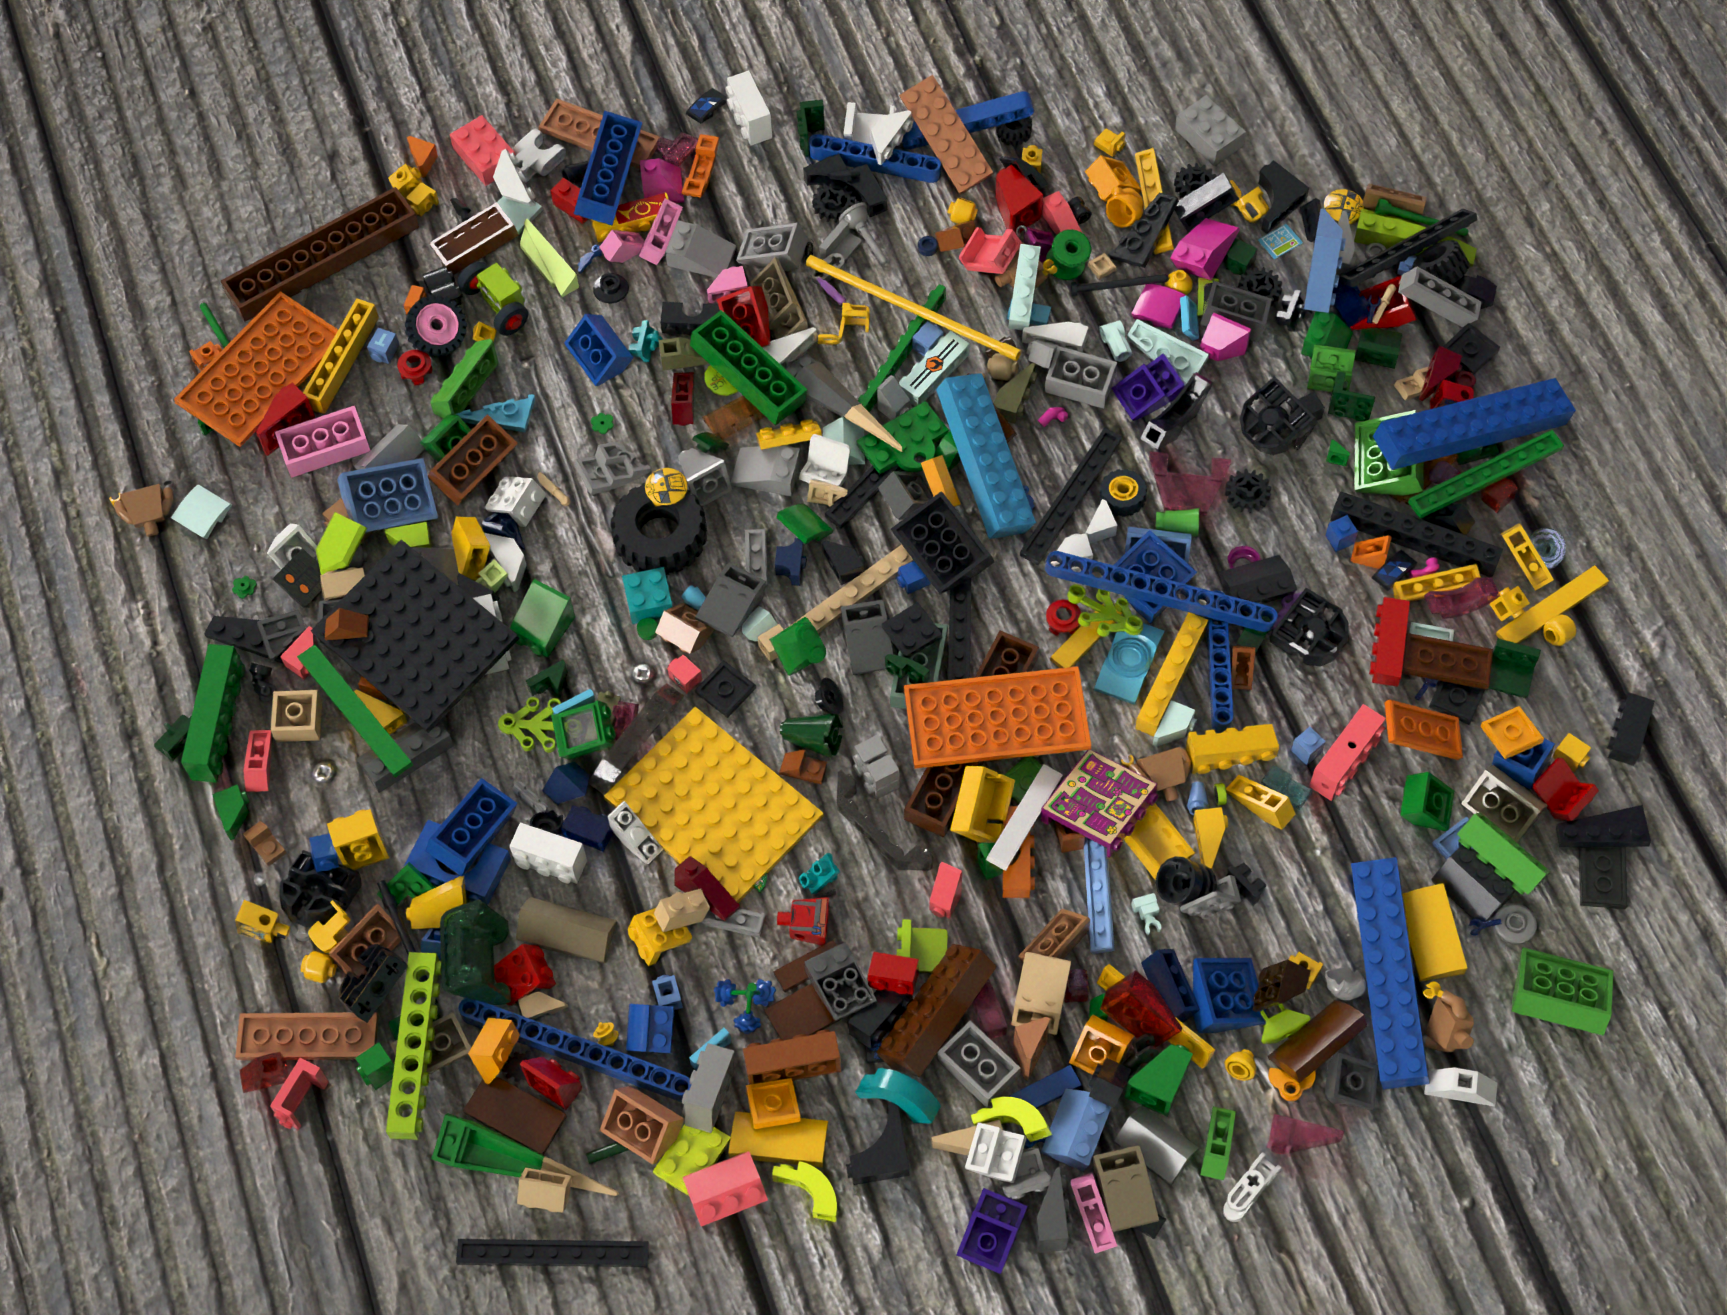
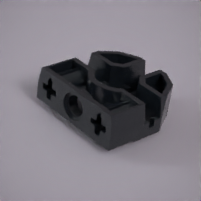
[1239,376,1318,455]
[1270,588,1349,667]
[279,850,362,928]
[339,944,408,1023]

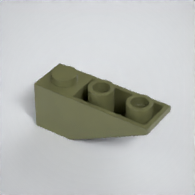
[659,337,709,371]
[994,363,1038,424]

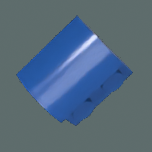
[626,1004,674,1053]

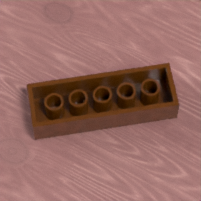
[876,944,996,1077]

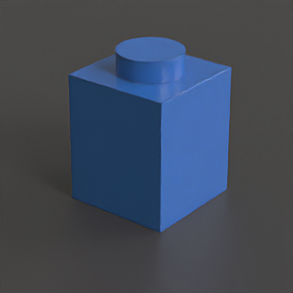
[1325,515,1358,552]
[896,561,931,594]
[309,833,339,872]

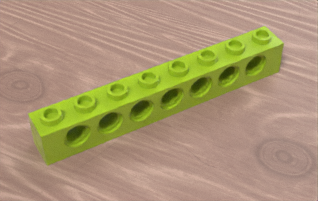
[386,952,443,1140]

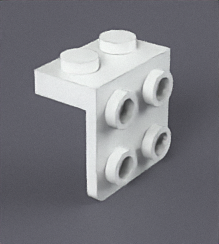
[799,434,851,487]
[485,476,547,527]

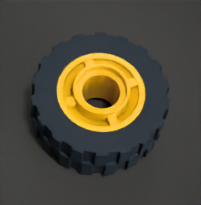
[1100,469,1147,517]

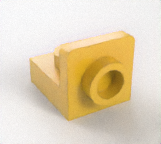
[1094,128,1126,157]

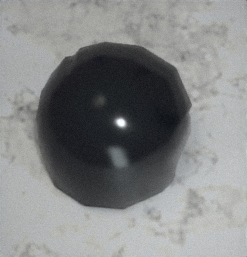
[530,810,564,835]

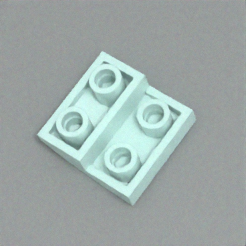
[171,485,232,539]

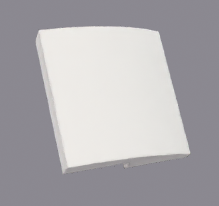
[965,1123,1026,1183]

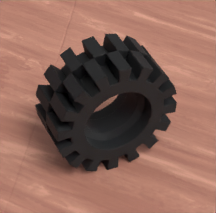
[996,117,1032,146]

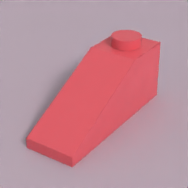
[1042,191,1082,235]
[244,730,272,792]
[929,862,962,919]

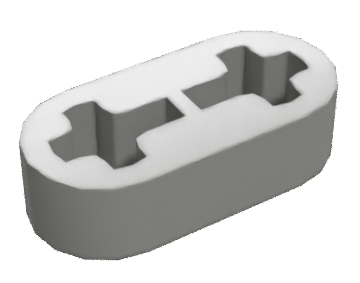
[810,253,845,285]

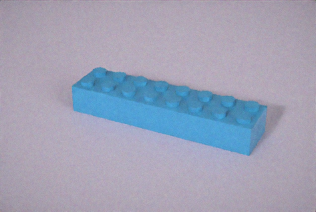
[936,373,1036,539]

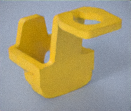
[1230,180,1269,224]
[818,303,870,345]
[308,900,351,953]

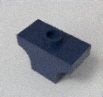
[775,538,806,586]

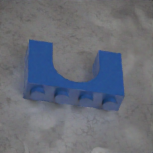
[404,820,511,905]

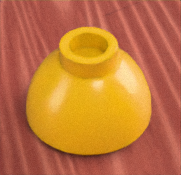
[1165,270,1193,295]
[1224,1049,1256,1081]

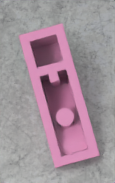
[639,198,683,265]
[1071,1172,1117,1254]

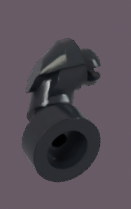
[249,662,277,701]

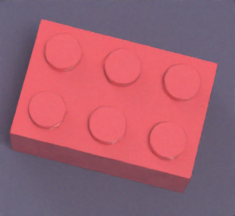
[449,115,516,186]

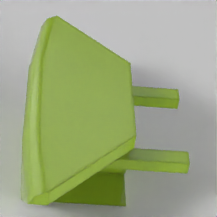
[1260,1003,1311,1044]

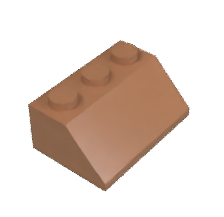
[599,1086,684,1164]

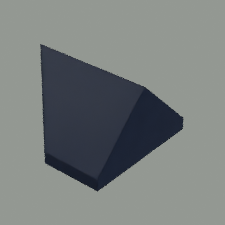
[482,512,525,550]
[542,762,590,806]

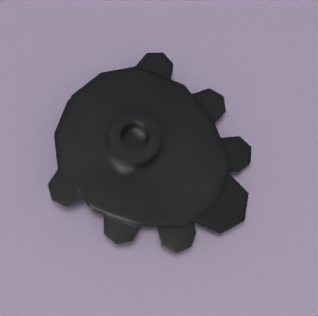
[501,1050,534,1082]

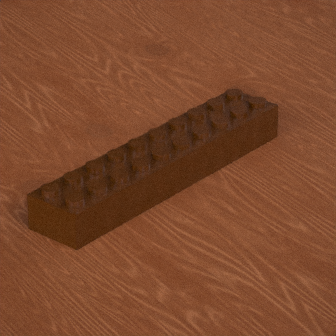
[220,187,419,322]
[904,630,1039,838]

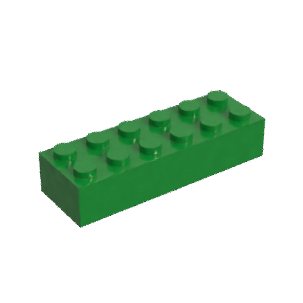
[690,310,808,426]
[181,644,245,783]

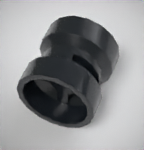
[1067,196,1092,225]

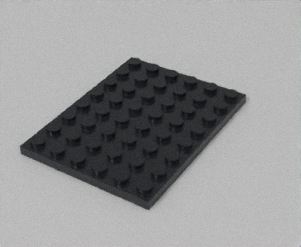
[311,540,520,733]

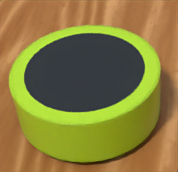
[1214,783,1227,806]

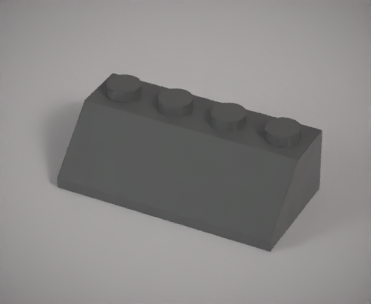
[356,722,454,793]

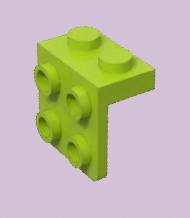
[896,919,948,973]

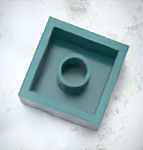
[622,567,673,624]

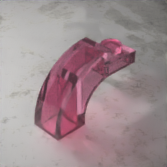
[1424,578,1500,619]

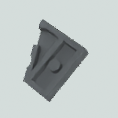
[257,609,306,662]

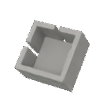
[853,734,900,800]

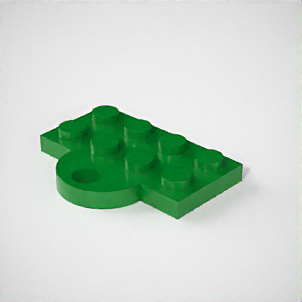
[856,401,949,474]

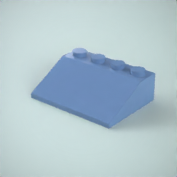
[1304,209,1346,313]
[337,458,438,533]

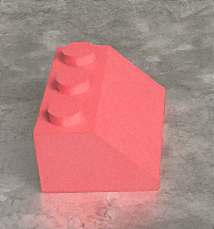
[682,1151,768,1227]

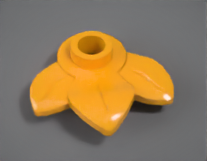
[1269,1068,1316,1101]

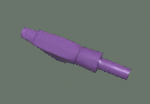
[817,277,847,306]
[1272,592,1302,630]

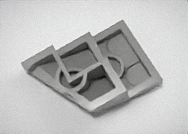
[575,442,651,495]

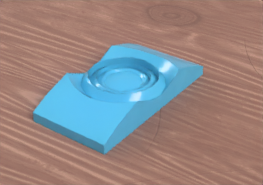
[1094,623,1165,705]

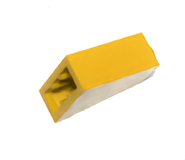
[451,516,491,580]
[354,689,407,735]
[406,876,468,929]

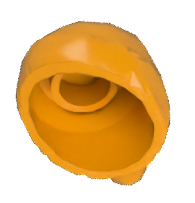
[1106,187,1144,228]

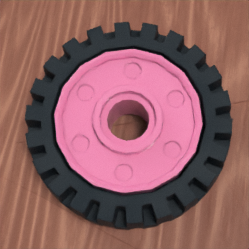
[405,295,467,357]

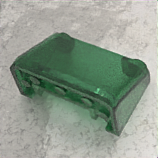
[440,899,511,1005]

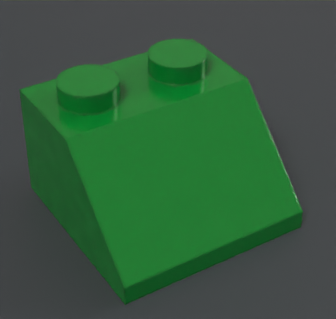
[1301,311,1353,357]
[420,415,471,462]
[1400,772,1455,831]

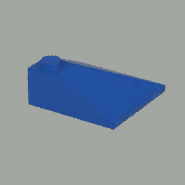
[1114,530,1197,624]
[1193,958,1268,1033]

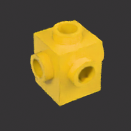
[388,163,423,199]
[1490,586,1530,622]

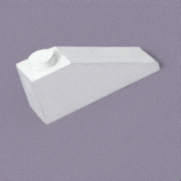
[1022,322,1088,352]
[762,327,817,368]

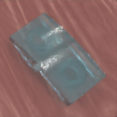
[1261,765,1312,810]

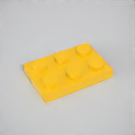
[756,419,822,450]

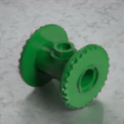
[1046,229,1092,281]

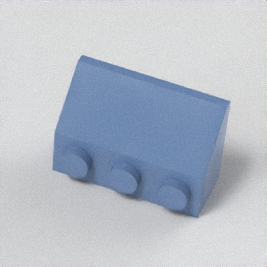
[1125,527,1191,563]
[1040,1089,1111,1172]

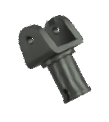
[1121,1033,1159,1076]

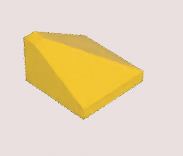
[473,321,497,341]

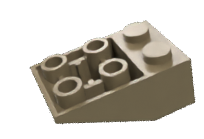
[1093,1145,1159,1232]

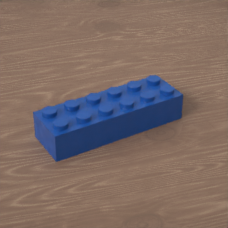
[574,111,643,225]

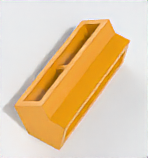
[921,455,960,507]

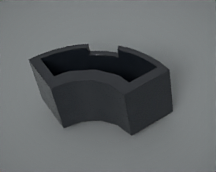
[1452,275,1497,310]

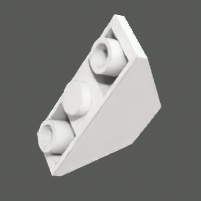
[871,110,913,165]
[493,149,536,207]
[484,533,526,592]
[608,801,663,865]
[1424,1067,1497,1107]

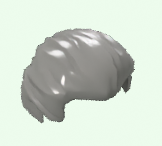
[1324,968,1367,1001]

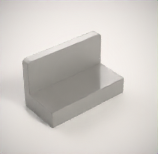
[819,219,862,266]

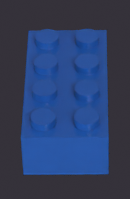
[425,778,517,876]

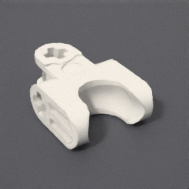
[513,128,566,183]
[1223,1152,1282,1222]

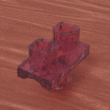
[612,701,642,743]

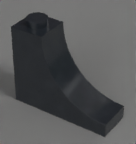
[1258,160,1309,234]
[846,1102,910,1185]

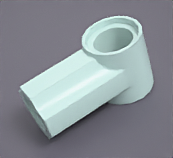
[1099,320,1132,362]

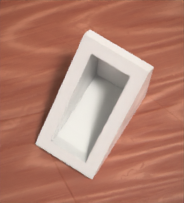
[1086,499,1117,544]

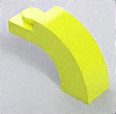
[971,1097,1052,1142]
[772,1161,837,1222]

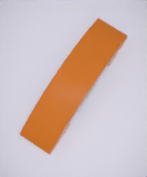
[682,134,719,198]

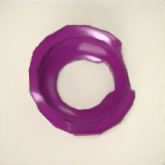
[1227,546,1261,569]

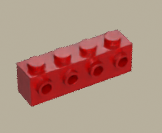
[1369,597,1410,687]

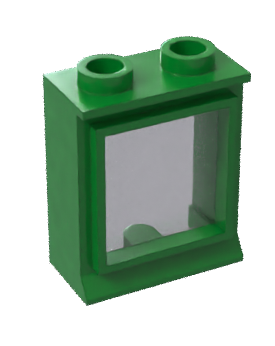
[551,700,616,760]

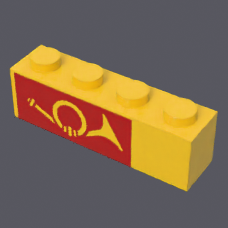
[591,193,669,243]

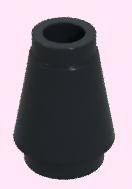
[561,161,589,184]

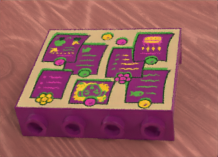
[1041,750,1158,858]

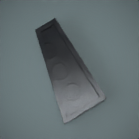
[1108,192,1179,268]
[204,616,294,664]
[1556,805,1651,847]

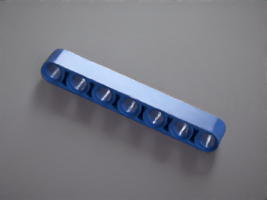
[902,91,1034,150]
[809,134,941,183]
[1206,590,1233,733]

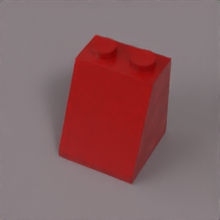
[995,164,1043,235]

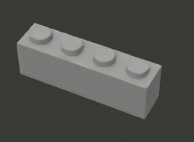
[1398,266,1481,327]

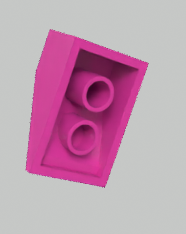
[1170,218,1240,280]

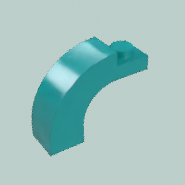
[855,1068,941,1123]

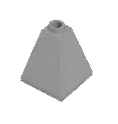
[678,448,732,506]

